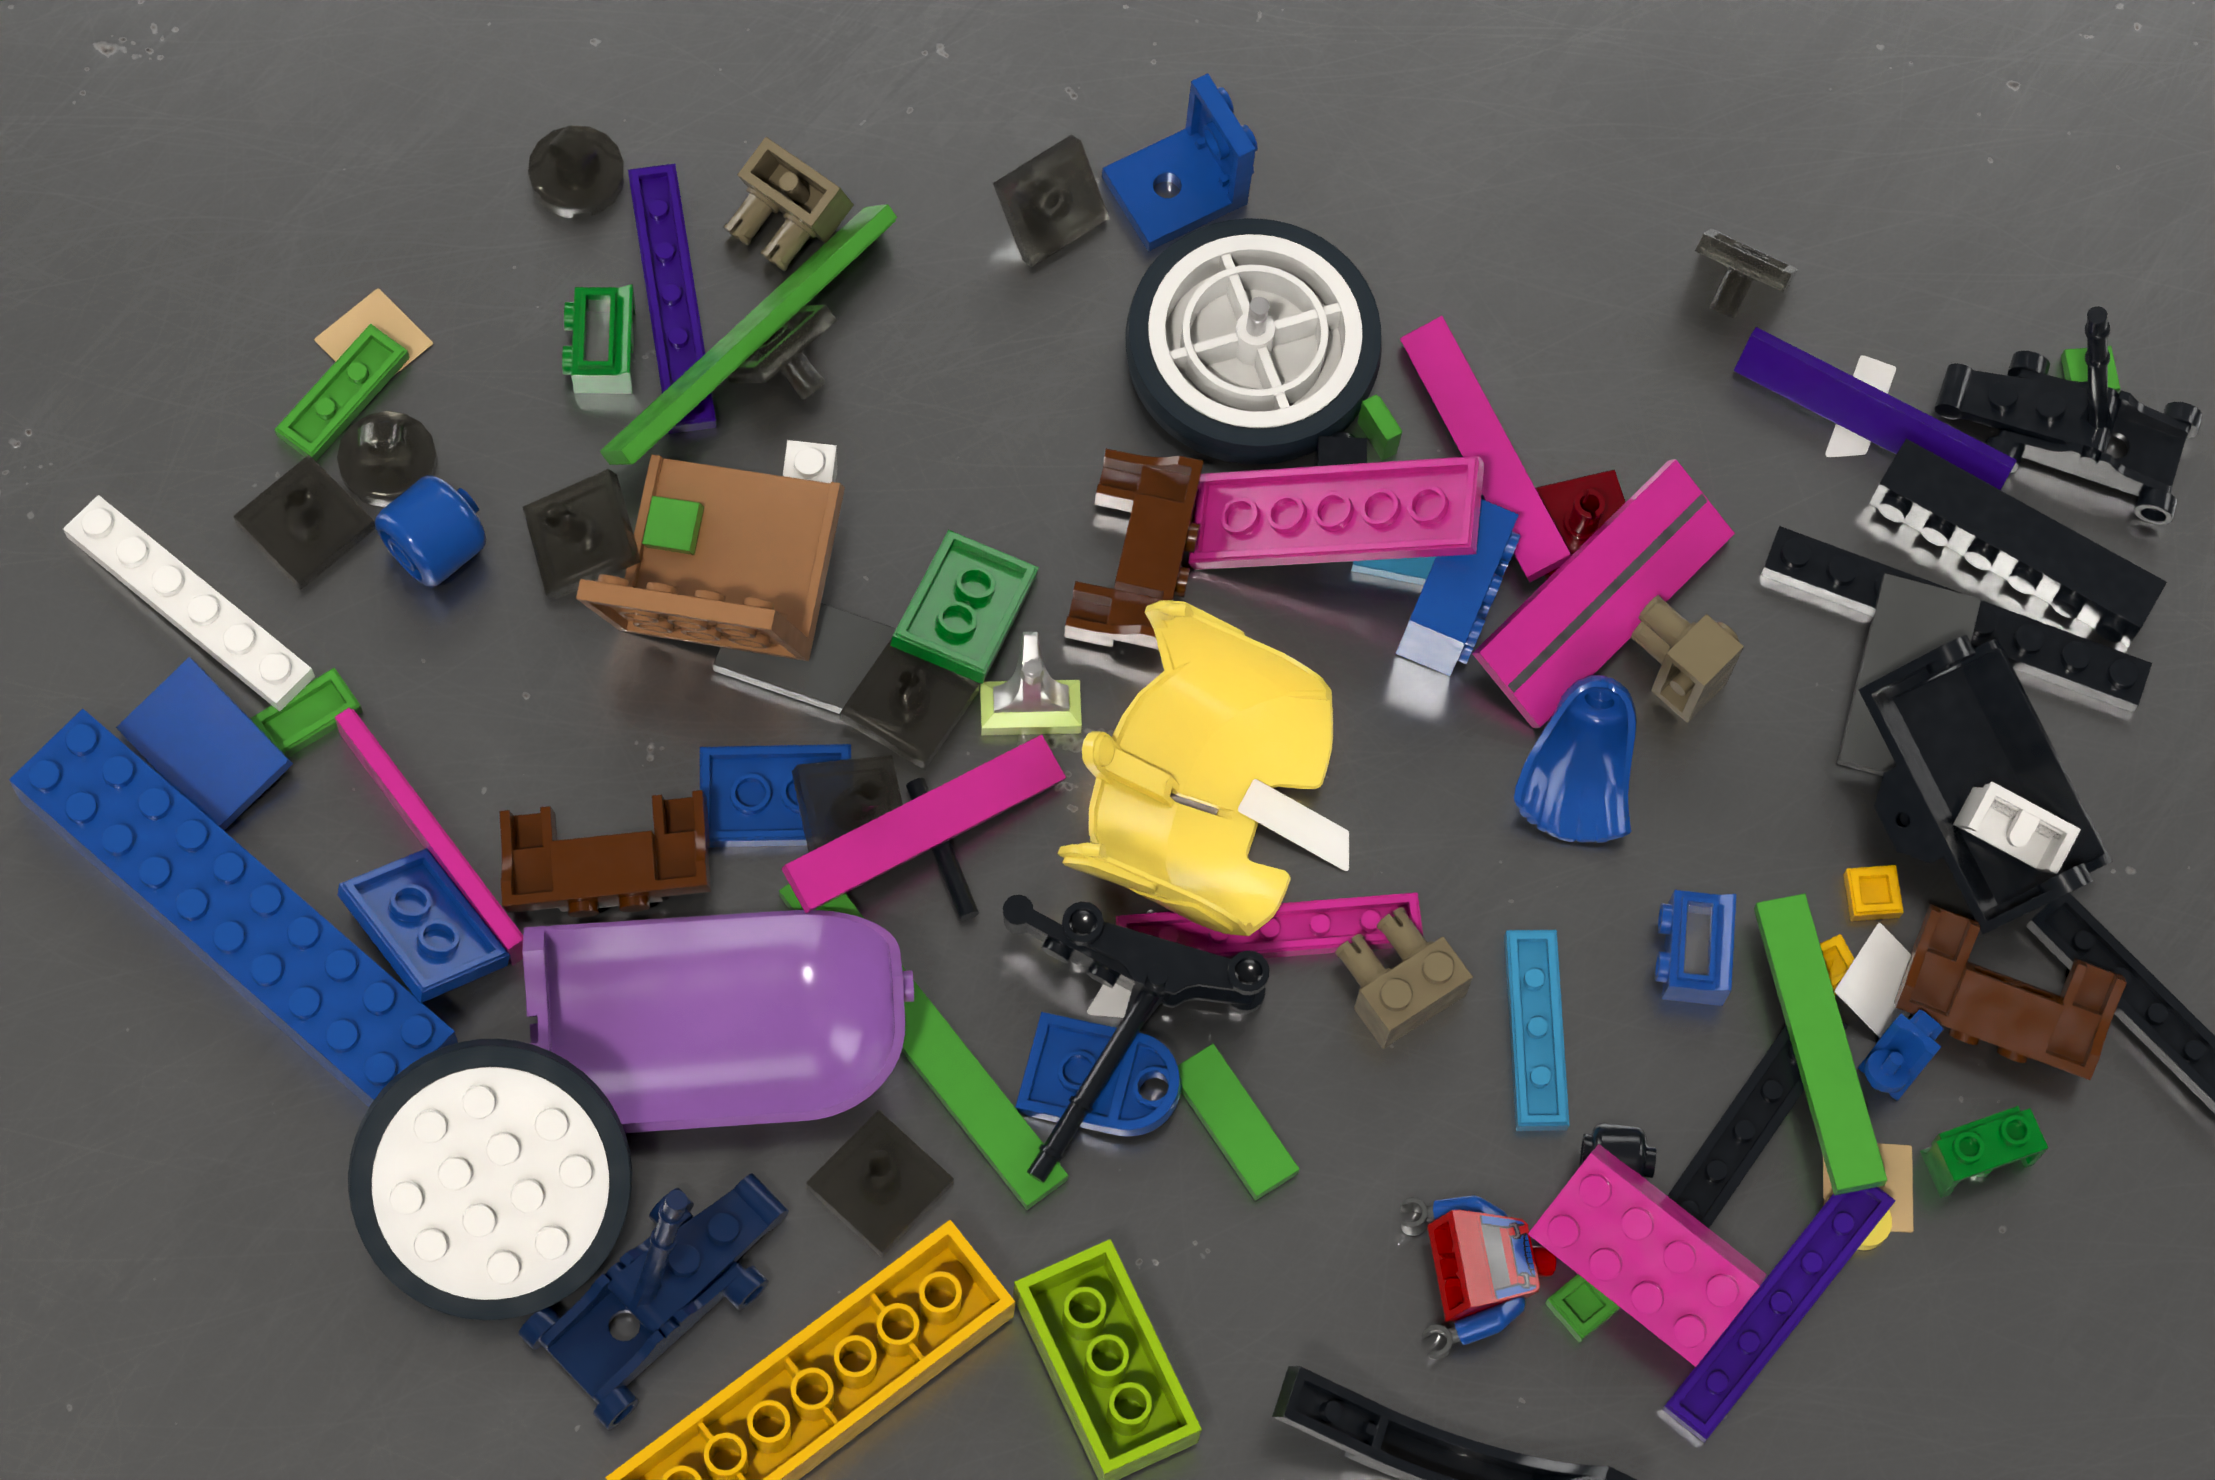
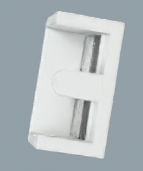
[1953,781,2081,874]

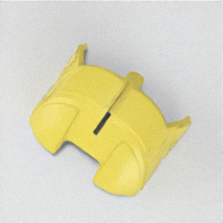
[1058,600,1333,936]

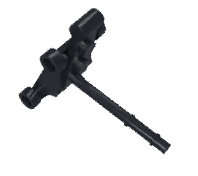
[1934,306,2203,525]
[1003,895,1270,1183]

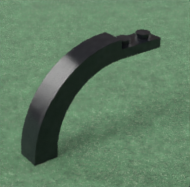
[1272,1366,1637,1480]

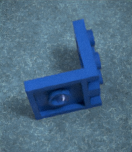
[1102,73,1258,252]

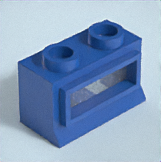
[1655,890,1737,1006]

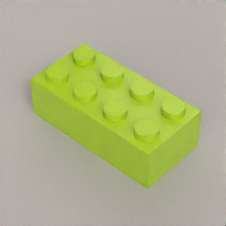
[1013,1239,1202,1480]

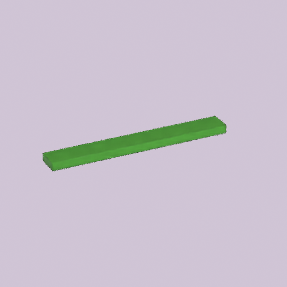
[599,204,897,465]
[779,884,1069,1210]

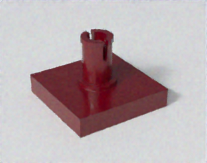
[1535,469,1625,580]

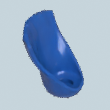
[1514,675,1637,843]

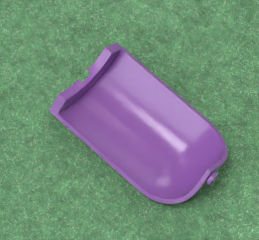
[522,910,914,1133]

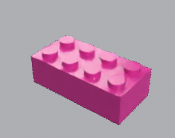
[1528,1144,1767,1367]

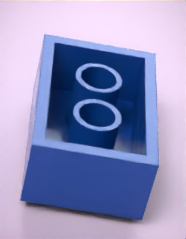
[1395,499,1521,676]

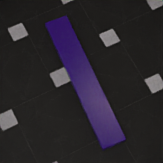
[628,164,717,434]
[1734,327,2017,490]
[1662,1187,1896,1443]

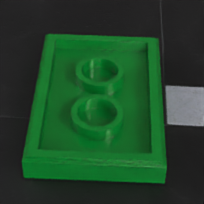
[890,529,1039,684]

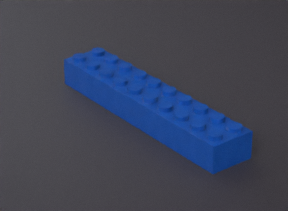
[9,708,458,1107]

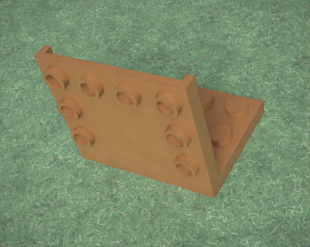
[576,454,845,661]

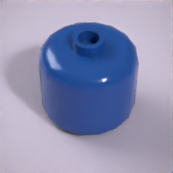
[375,475,486,587]

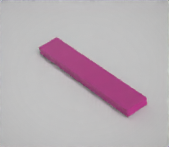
[1400,316,1571,583]
[335,707,523,966]
[781,734,1066,913]
[1115,893,1423,959]

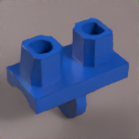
[1858,1009,1944,1101]

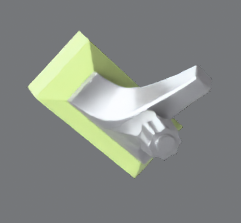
[980,632,1082,736]

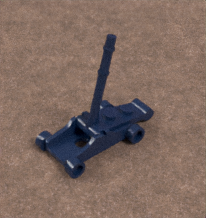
[518,1173,789,1430]

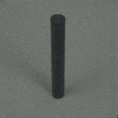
[906,778,979,921]

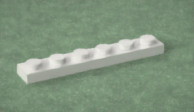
[63,495,315,712]

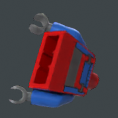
[1400,1195,1556,1359]

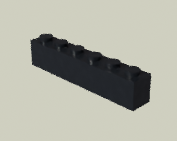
[1869,439,2167,647]

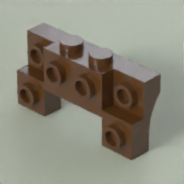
[1064,448,1203,649]
[499,790,711,918]
[1894,904,2127,1080]

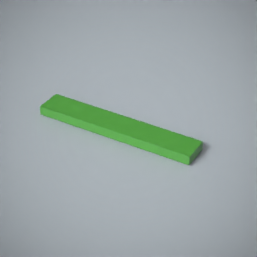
[1754,893,1888,1196]

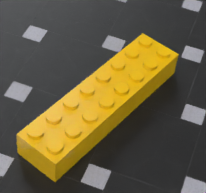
[605,1220,1015,1480]

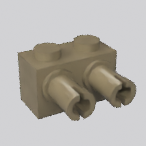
[723,137,854,272]
[1631,595,1744,723]
[1335,907,1473,1049]

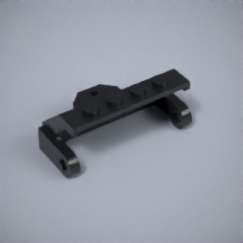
[1858,635,2113,934]

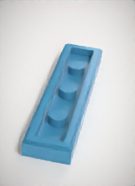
[1504,930,1570,1131]

